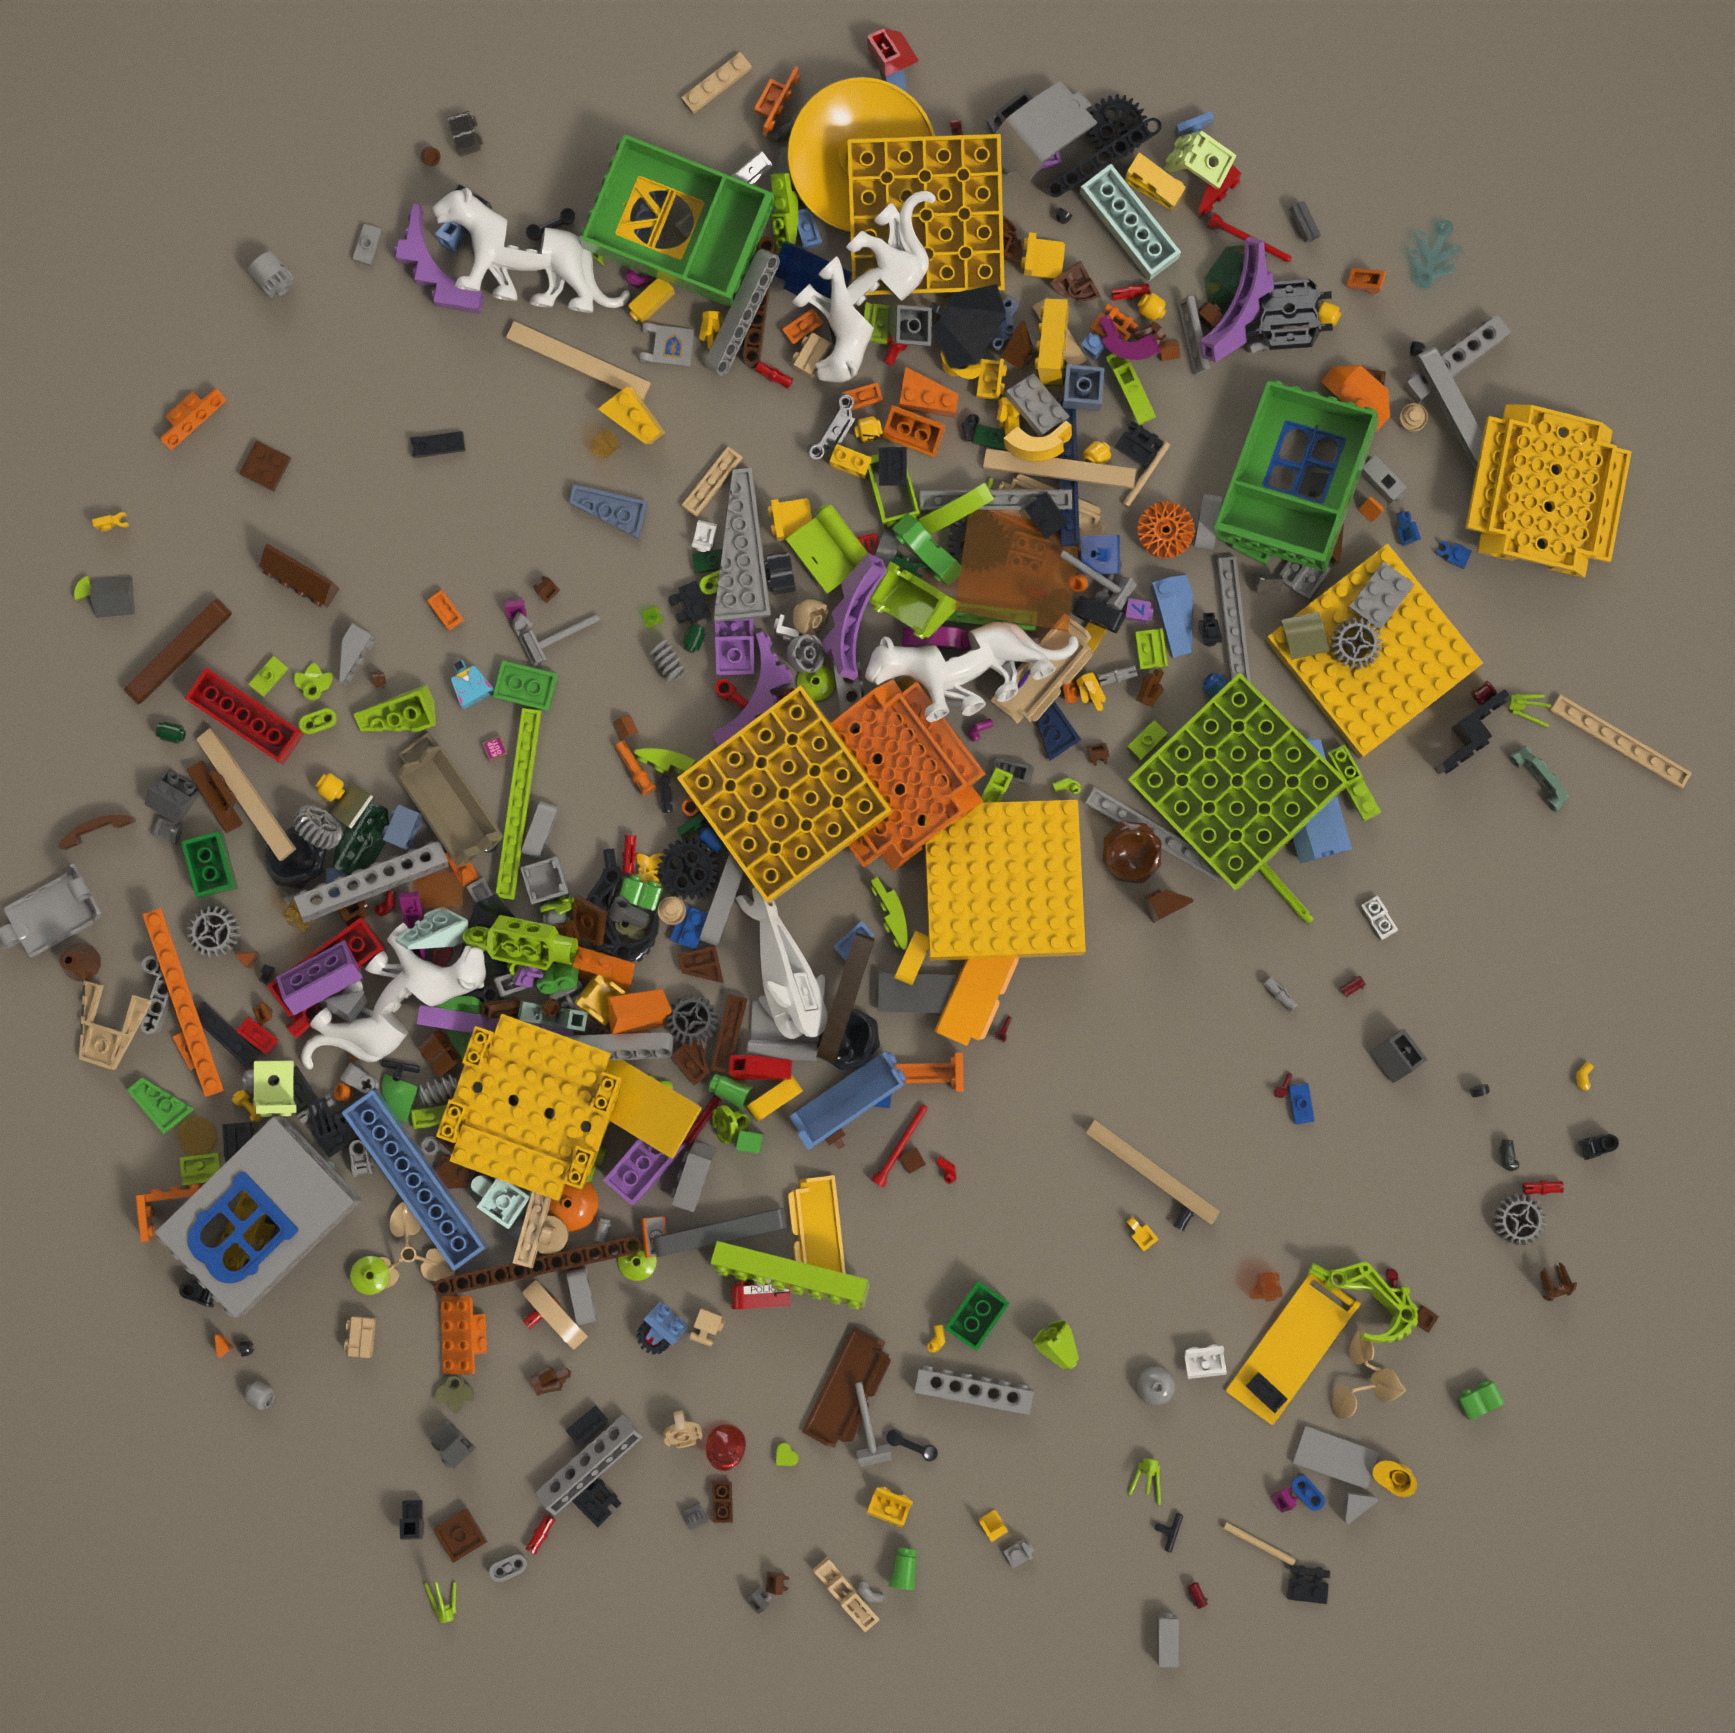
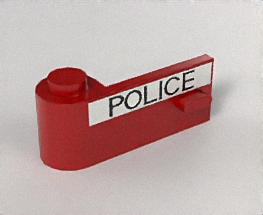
[731,1281,790,1309]

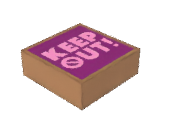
[482,736,508,761]

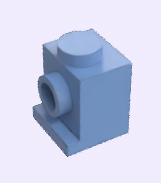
[435,222,467,253]
[1080,332,1106,361]

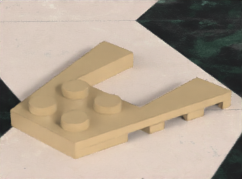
[79,980,153,1070]

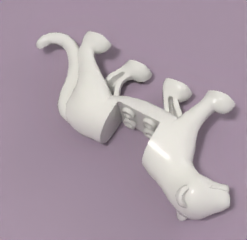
[432,187,630,313]
[792,191,936,382]
[865,622,1079,722]
[301,923,486,1069]

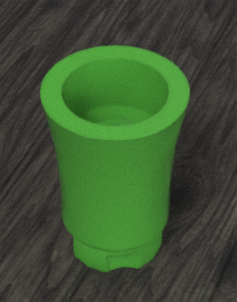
[708,1074,753,1110]
[889,1547,917,1590]

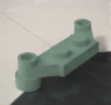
[1509,745,1569,812]

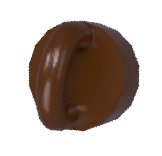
[421,146,441,167]

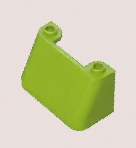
[868,561,960,639]

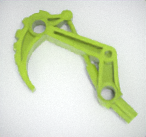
[1308,1262,1419,1343]

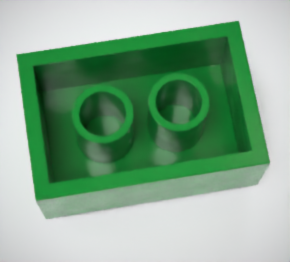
[181,831,238,899]
[944,1279,1010,1352]

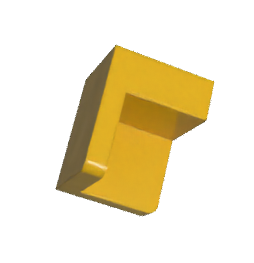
[979,1509,1008,1542]

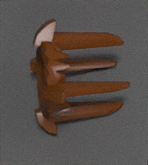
[1540,1263,1577,1301]

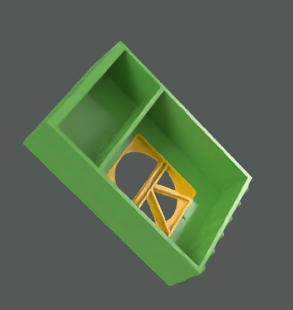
[580,134,775,307]

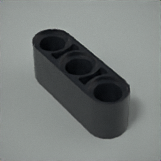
[1071,595,1126,634]

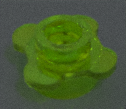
[642,606,663,628]

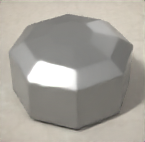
[421,1136,441,1155]

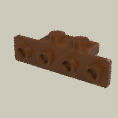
[187,761,243,833]

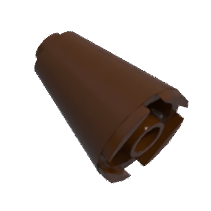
[60,943,101,981]

